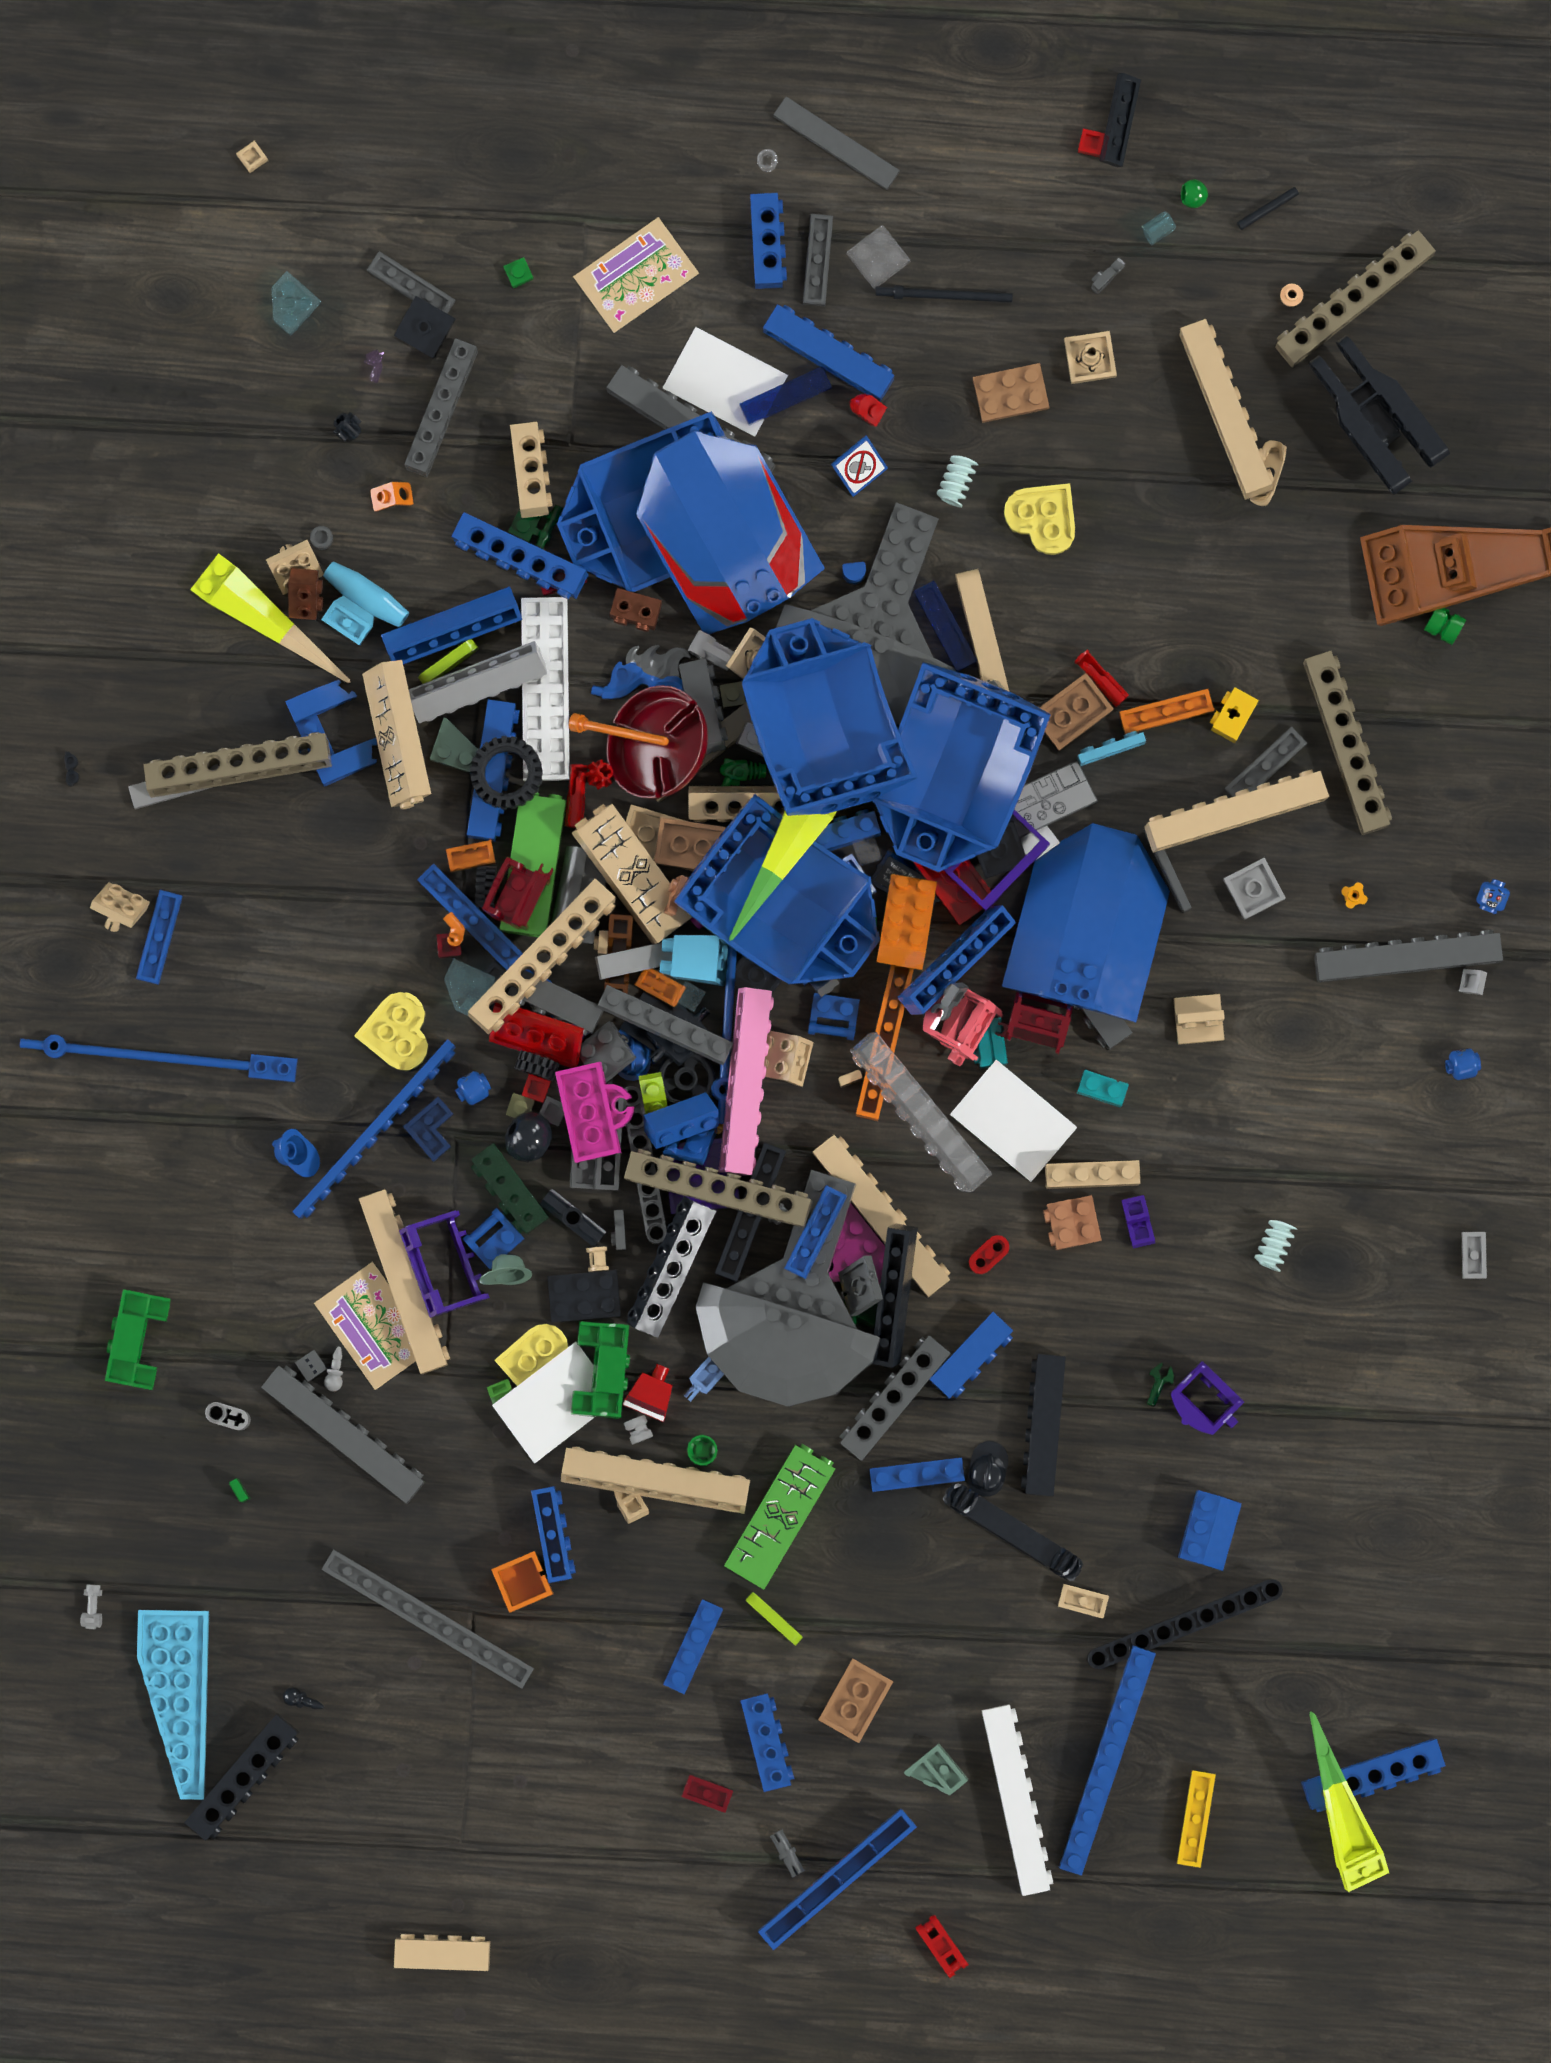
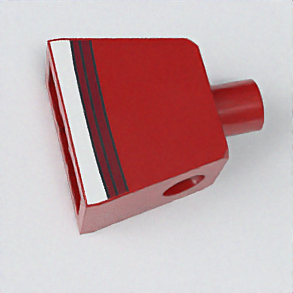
[623,1364,673,1422]

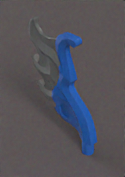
[591,645,691,699]

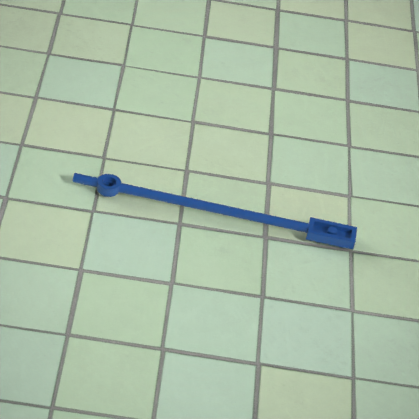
[711,945,737,1124]
[20,1035,298,1082]

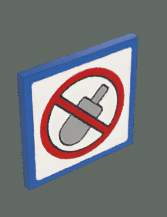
[831,436,888,497]

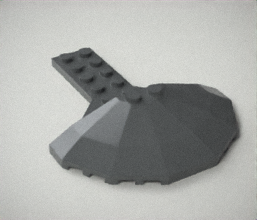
[776,502,956,725]
[696,1170,880,1407]

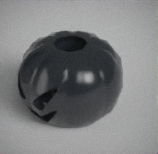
[505,1112,552,1163]

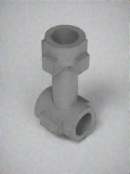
[80,1584,102,1629]

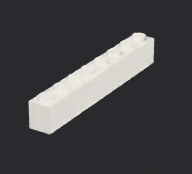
[982,1704,1053,1896]

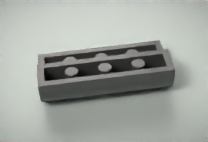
[551,846,606,945]
[570,1098,623,1190]

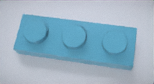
[1077,731,1146,766]

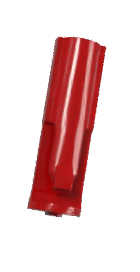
[1074,649,1129,707]
[565,764,588,828]

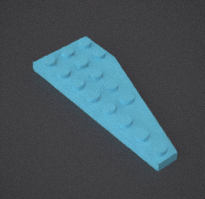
[137,1610,209,1800]

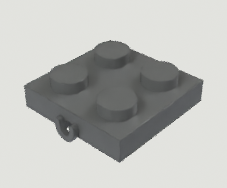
[579,1021,637,1083]
[838,1255,883,1316]

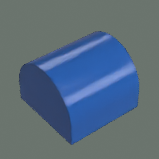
[842,562,866,585]

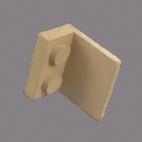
[764,1031,814,1087]

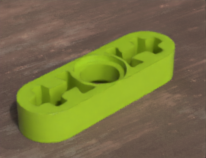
[418,639,479,684]
[745,1592,803,1646]

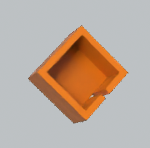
[491,1551,553,1613]

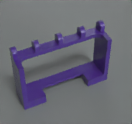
[944,809,1050,911]
[399,1210,490,1318]

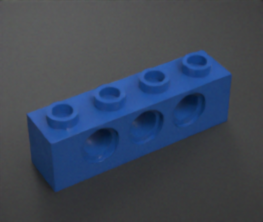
[750,193,787,289]

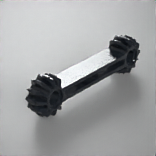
[943,1483,1083,1581]

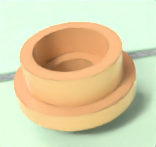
[1280,284,1303,307]

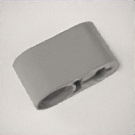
[205,1402,251,1430]

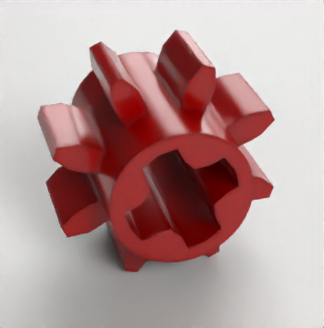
[585,759,613,790]

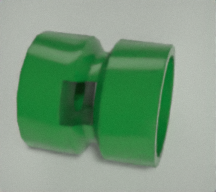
[1424,608,1466,645]
[687,1435,718,1466]

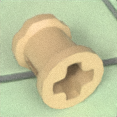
[586,1247,609,1272]

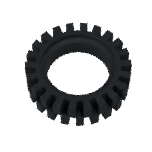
[470,736,543,810]

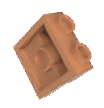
[1043,1195,1102,1250]

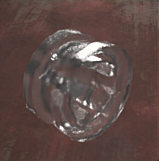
[757,149,778,172]

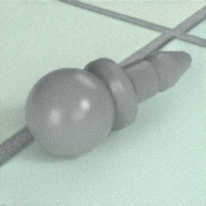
[324,1347,343,1392]

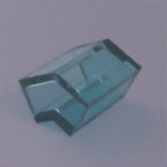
[1141,211,1176,246]

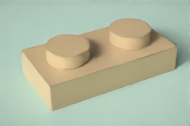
[1058,1584,1109,1619]

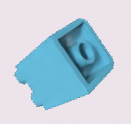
[660,935,728,986]

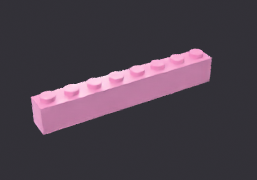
[718,987,774,1176]

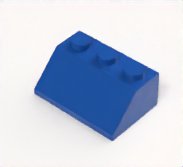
[1178,1490,1242,1571]

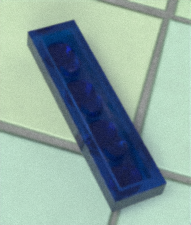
[739,366,832,426]
[914,581,977,672]

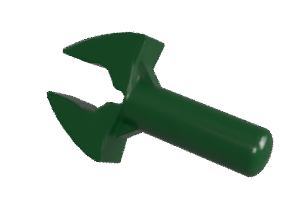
[1147,1363,1174,1407]

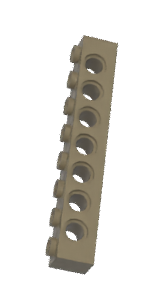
[1275,230,1436,368]
[1303,651,1392,835]
[143,732,332,798]
[624,1149,812,1228]

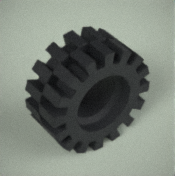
[475,866,497,908]
[514,1050,559,1081]

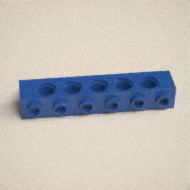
[451,512,588,599]
[897,905,1016,1015]
[1301,1738,1446,1812]

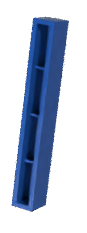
[758,1808,917,1950]

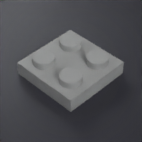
[1223,858,1286,920]

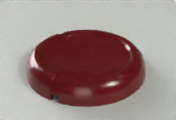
[607,685,708,799]

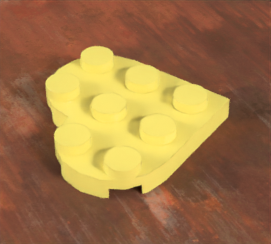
[1004,483,1075,555]
[354,992,429,1071]
[495,1324,568,1386]

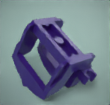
[1171,1361,1244,1435]

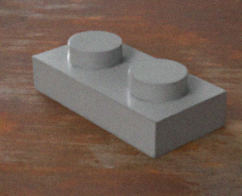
[1461,1232,1487,1279]

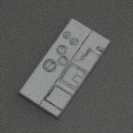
[1010,760,1098,838]

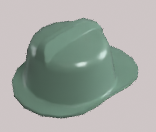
[479,1254,532,1285]

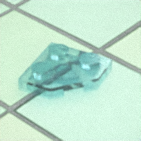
[272,271,321,336]
[444,959,496,1017]

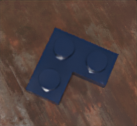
[403,1097,454,1162]

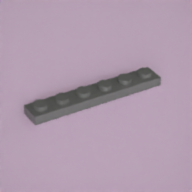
[597,985,733,1065]

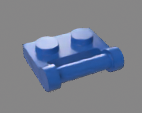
[808,993,860,1041]
[663,1127,717,1165]
[462,1208,525,1270]

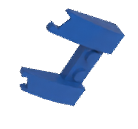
[285,680,378,787]

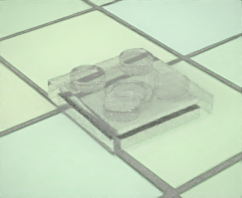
[846,225,910,289]

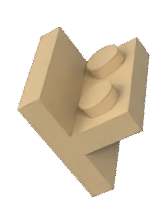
[1173,994,1224,1045]

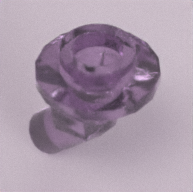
[363,349,385,383]

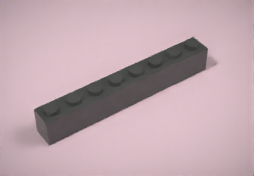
[606,365,775,473]
[1314,930,1503,983]
[261,1365,425,1504]

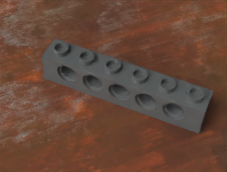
[404,338,478,478]
[839,1336,951,1461]

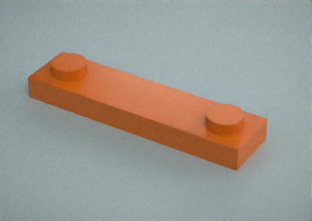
[1119,689,1214,734]

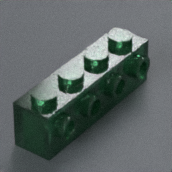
[471,1143,549,1235]

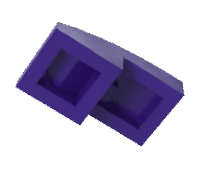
[1121,1195,1155,1249]

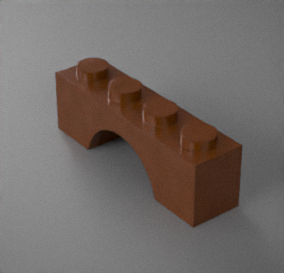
[604,914,634,994]

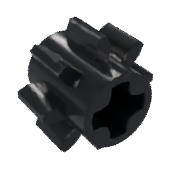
[333,412,362,441]

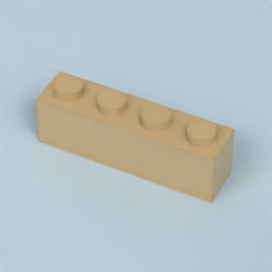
[1045,1160,1140,1189]
[394,1934,490,1971]

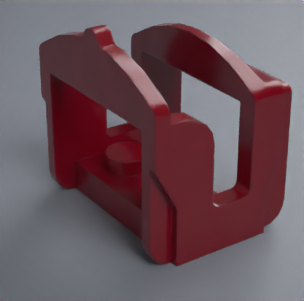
[482,857,554,930]
[995,991,1073,1054]

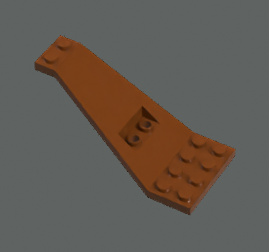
[1360,525,1551,626]

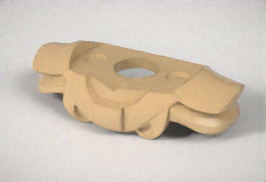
[1250,440,1287,506]

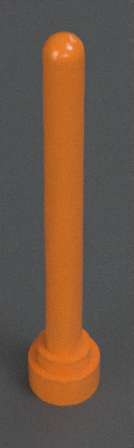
[569,713,669,746]

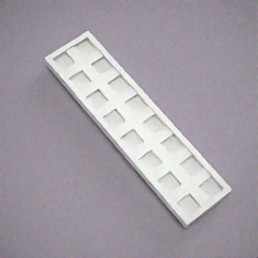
[521,597,570,781]

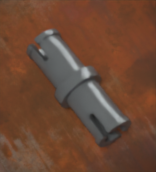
[770,1829,805,1878]

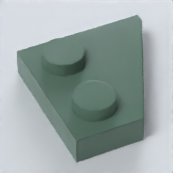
[430,718,478,774]
[904,1743,969,1795]

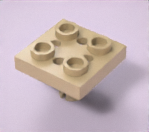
[1064,331,1117,384]
[266,540,324,595]
[726,628,766,679]
[90,882,150,932]

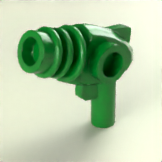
[719,758,766,786]

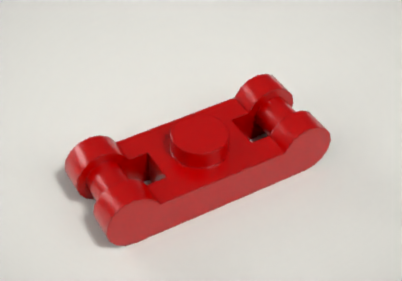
[915,1915,969,1978]

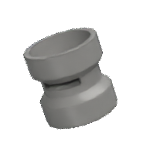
[624,1415,653,1445]

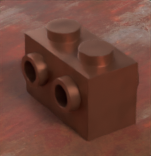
[288,568,323,620]
[610,588,662,632]

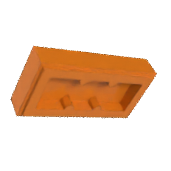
[446,840,496,872]
[635,969,686,1007]

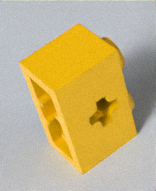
[1210,687,1259,743]

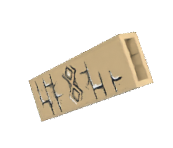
[362,660,431,809]
[572,804,692,944]

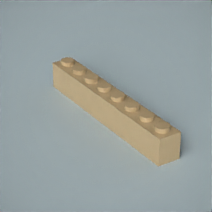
[1179,319,1274,500]
[1144,770,1329,853]
[812,1135,951,1298]
[359,1189,450,1374]
[561,1447,750,1514]

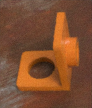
[370,482,414,511]

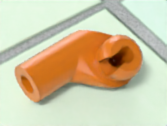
[443,912,465,946]

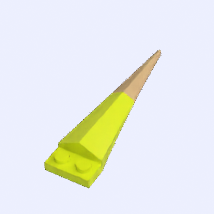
[190,553,351,683]

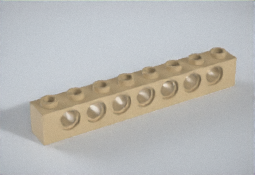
[468,879,615,1035]

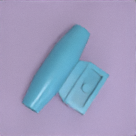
[321,561,409,646]

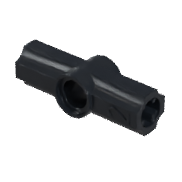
[540,1189,606,1247]

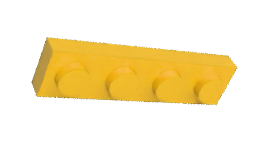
[1177,1770,1216,1868]

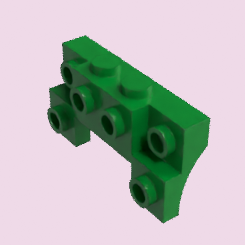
[105,1289,171,1390]
[571,1321,630,1419]

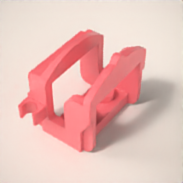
[923,989,1003,1066]

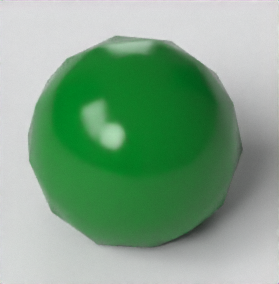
[1181,179,1208,209]

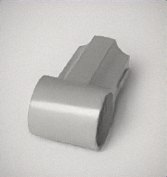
[687,630,734,671]

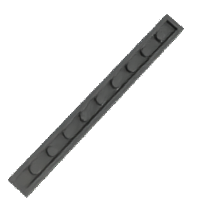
[321,1549,534,1689]

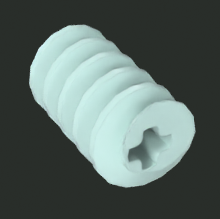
[937,456,978,508]
[1254,1220,1297,1272]

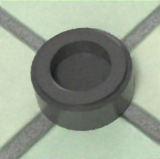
[310,526,333,550]

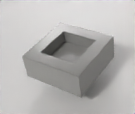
[1459,969,1487,995]

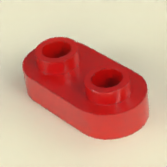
[969,1235,1009,1274]

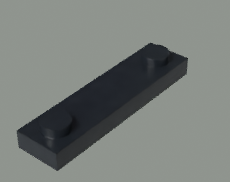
[1099,73,1141,168]

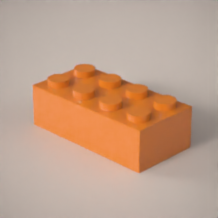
[877,874,937,970]

